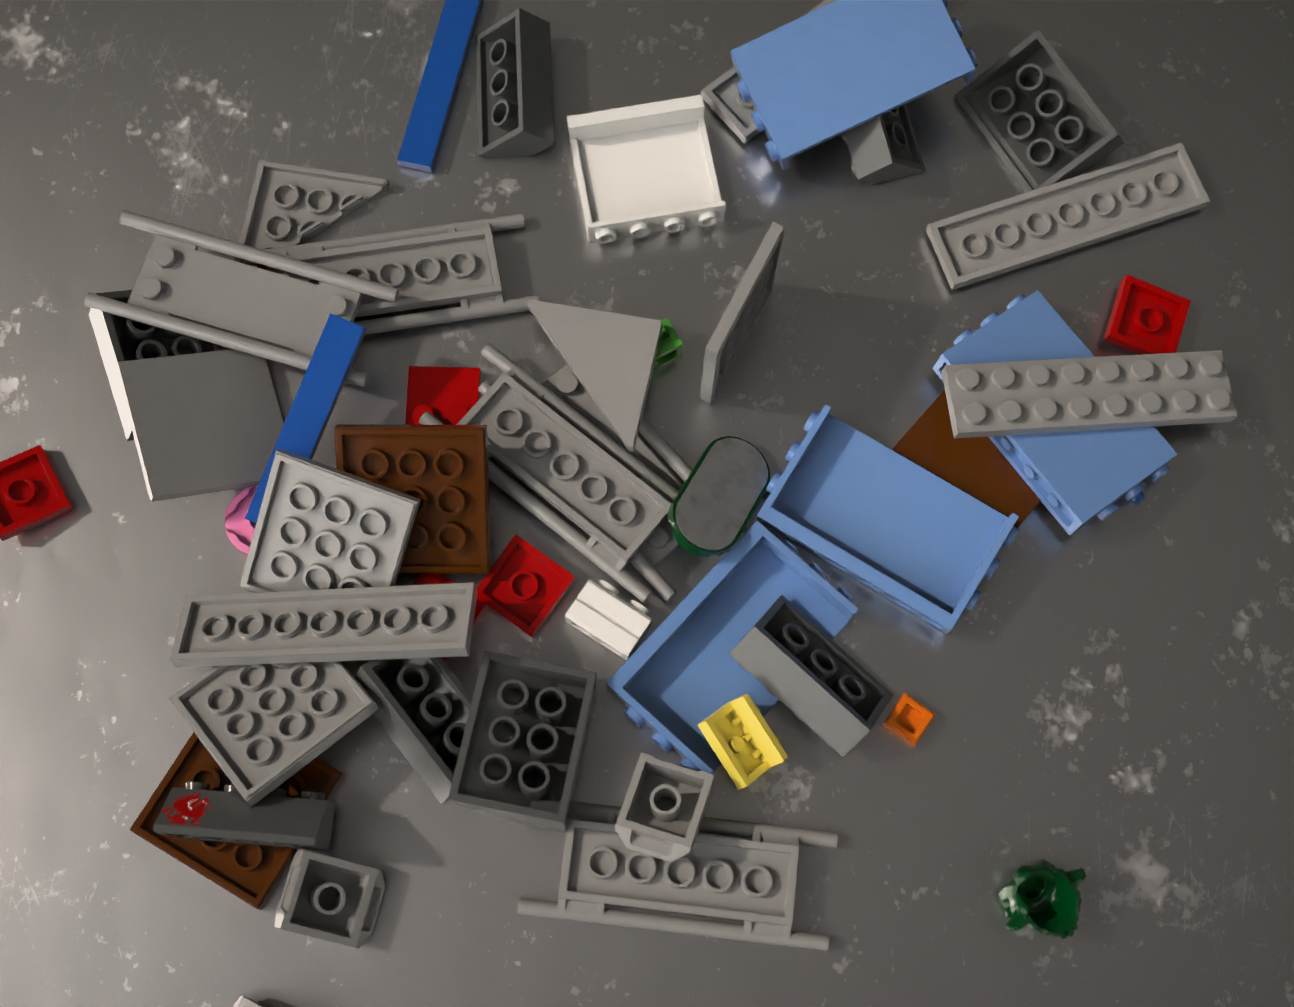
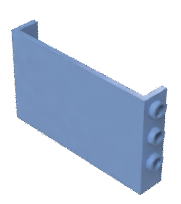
[730,0,978,170]
[932,290,1178,536]
[757,404,1019,634]
[606,521,858,774]

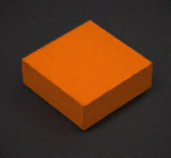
[882,693,936,747]

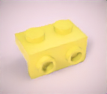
[698,694,788,790]

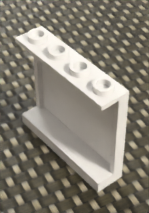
[567,94,726,244]

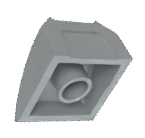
[615,752,715,862]
[275,848,385,948]

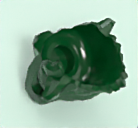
[998,859,1087,939]

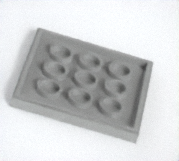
[699,221,785,404]
[116,349,284,502]
[239,448,421,593]
[169,661,379,807]

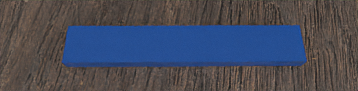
[397,0,483,172]
[244,313,367,523]

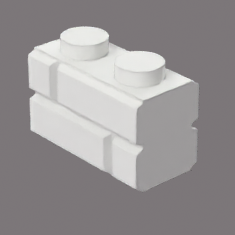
[565,579,652,661]

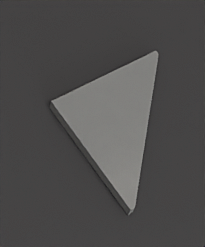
[234,160,390,268]
[527,299,663,452]

